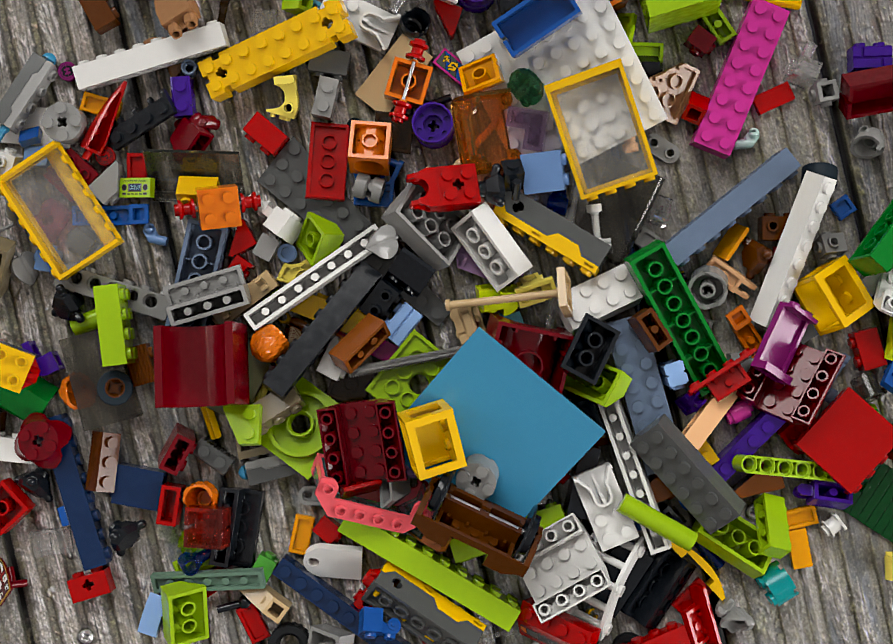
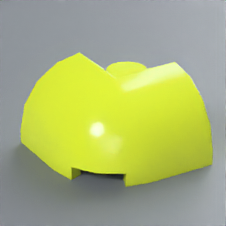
[475,283,519,316]

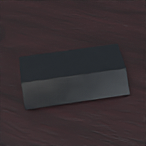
[209,487,265,568]
[620,549,697,630]

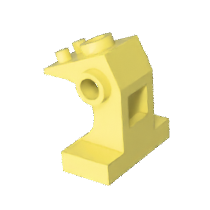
[266,75,300,122]
[514,272,556,309]

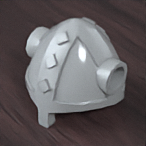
[850,125,885,159]

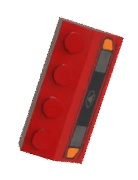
[517,597,601,644]

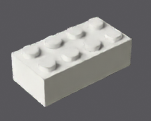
[450,202,533,292]
[552,264,643,335]

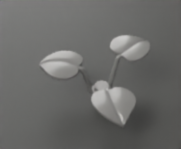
[0,193,39,285]
[365,225,422,260]

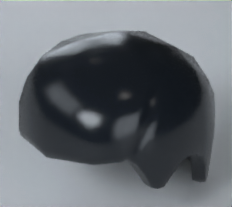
[399,7,431,38]

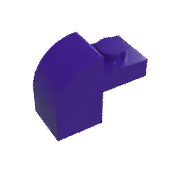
[21,341,65,376]

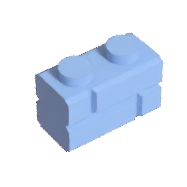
[385,302,424,347]
[657,359,689,390]

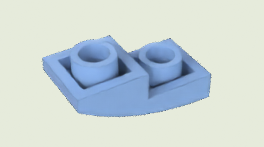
[137,592,163,638]

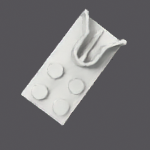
[319,0,401,55]
[572,462,639,552]

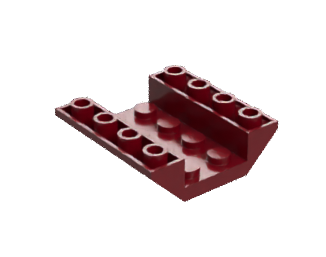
[736,343,846,426]
[316,398,408,487]

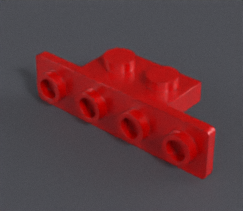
[687,347,758,403]
[681,584,722,644]

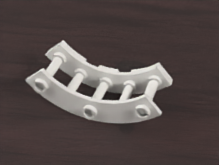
[564,531,646,641]

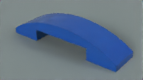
[72,204,149,226]

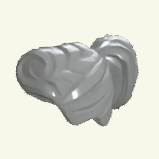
[715,596,755,633]

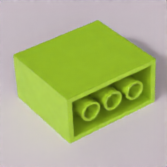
[639,0,722,34]

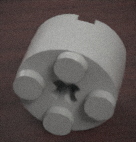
[41,101,88,144]
[688,265,728,310]
[456,454,499,500]

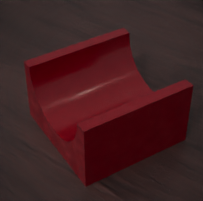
[486,313,574,394]
[153,321,250,409]

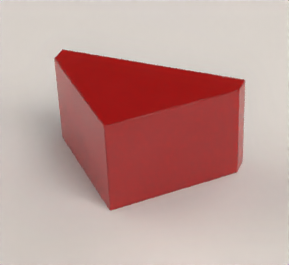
[433,0,463,40]
[228,219,258,257]

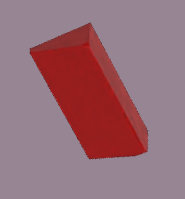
[339,479,382,499]

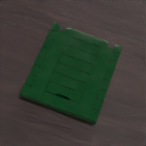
[843,463,893,543]

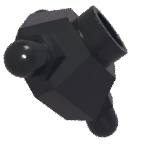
[478,163,505,207]
[51,284,85,323]
[14,467,53,503]
[108,520,147,557]

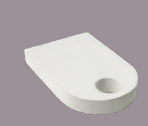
[303,543,363,580]

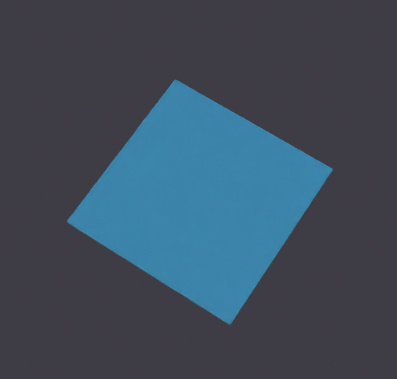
[399,327,606,517]

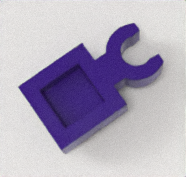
[674,391,707,416]

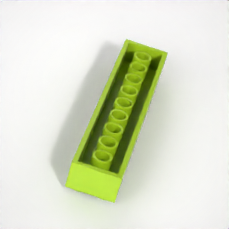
[337,520,521,632]

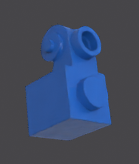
[358,606,401,640]

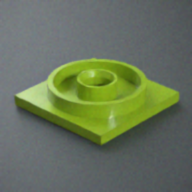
[365,329,451,413]
[261,377,339,481]

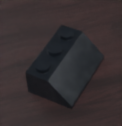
[559,313,621,387]

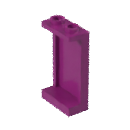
[750,301,818,386]

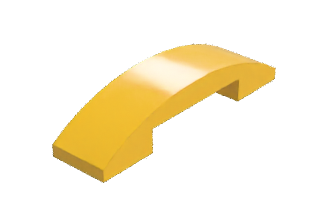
[671,542,725,601]

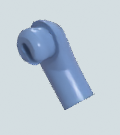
[143,223,169,246]

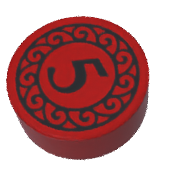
[95,146,116,167]

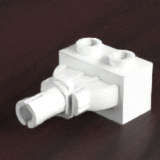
[249,194,303,245]

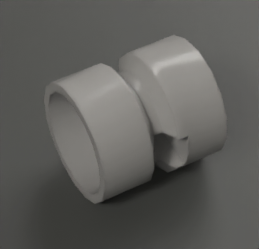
[352,172,386,204]

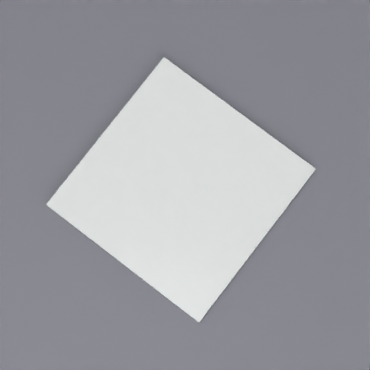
[456,0,668,172]

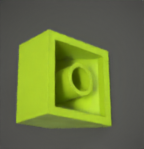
[296,212,344,266]

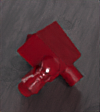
[170,112,220,176]

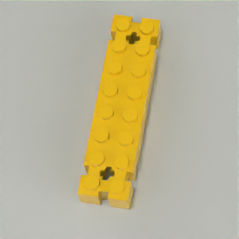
[197,0,358,103]

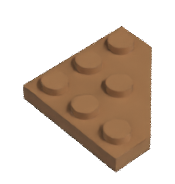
[648,63,700,125]

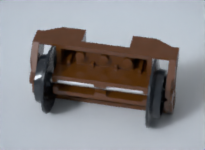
[411,469,543,578]

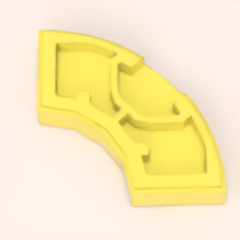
[276,259,312,283]

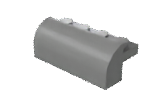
[163,264,251,326]

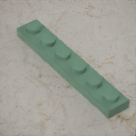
[150,567,267,593]

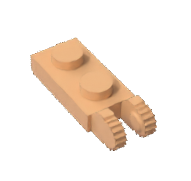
[705,254,757,300]

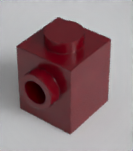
[683,24,717,58]

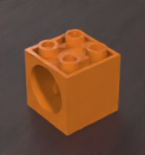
[348,120,392,176]

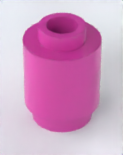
[724,399,754,425]

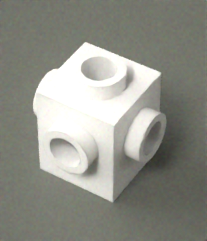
[0,147,24,176]

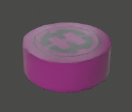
[58,62,76,82]

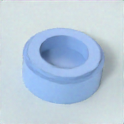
[277,243,297,263]

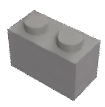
[311,75,341,122]

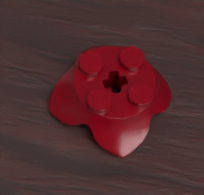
[14,412,72,469]

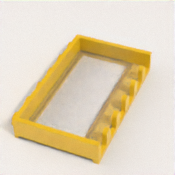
[0,141,124,281]

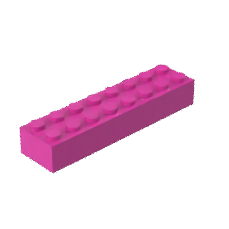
[689,0,791,160]

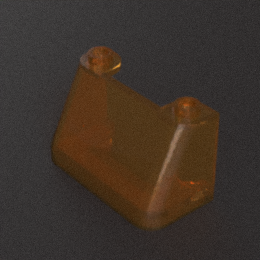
[451,88,521,175]

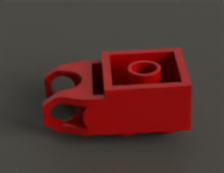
[405,163,481,213]

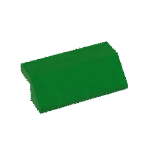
[0,376,59,421]

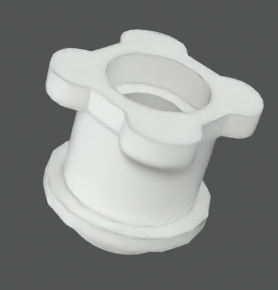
[820,512,847,537]

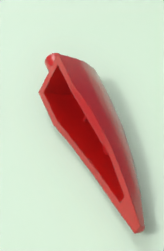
[79,81,127,161]

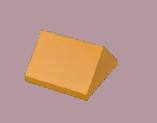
[458,53,505,96]

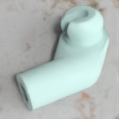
[733,128,759,150]

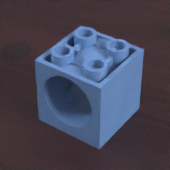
[520,149,570,195]

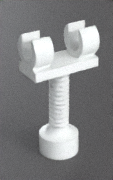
[586,203,613,253]

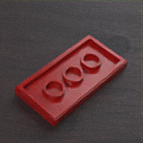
[305,121,350,202]

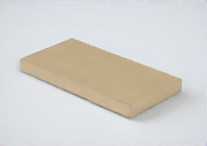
[355,33,433,112]

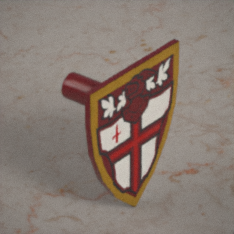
[0,557,28,606]

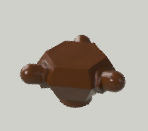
[741,236,773,280]

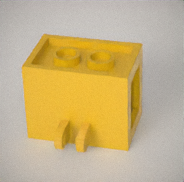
[794,255,875,336]
[397,399,467,481]

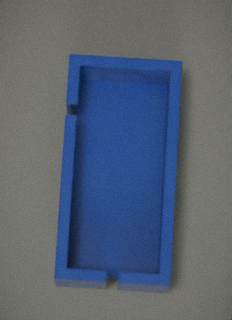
[491,0,583,59]

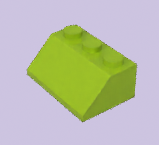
[563,364,632,408]
[160,581,209,644]

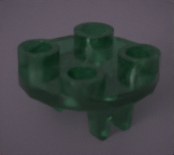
[507,68,545,107]

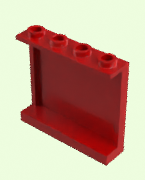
[792,387,893,494]

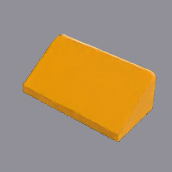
[712,223,750,262]

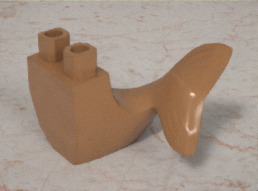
[144,0,201,77]

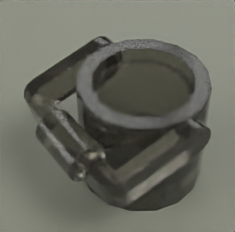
[850,372,887,403]

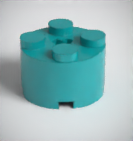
[754,560,799,607]

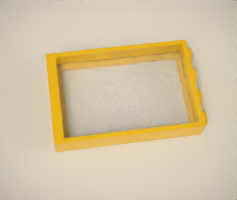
[544,58,658,202]

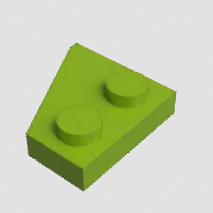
[223,404,263,446]

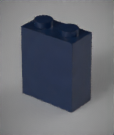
[109,462,168,511]

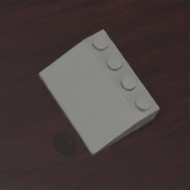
[381,183,465,272]

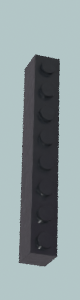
[263,261,382,401]

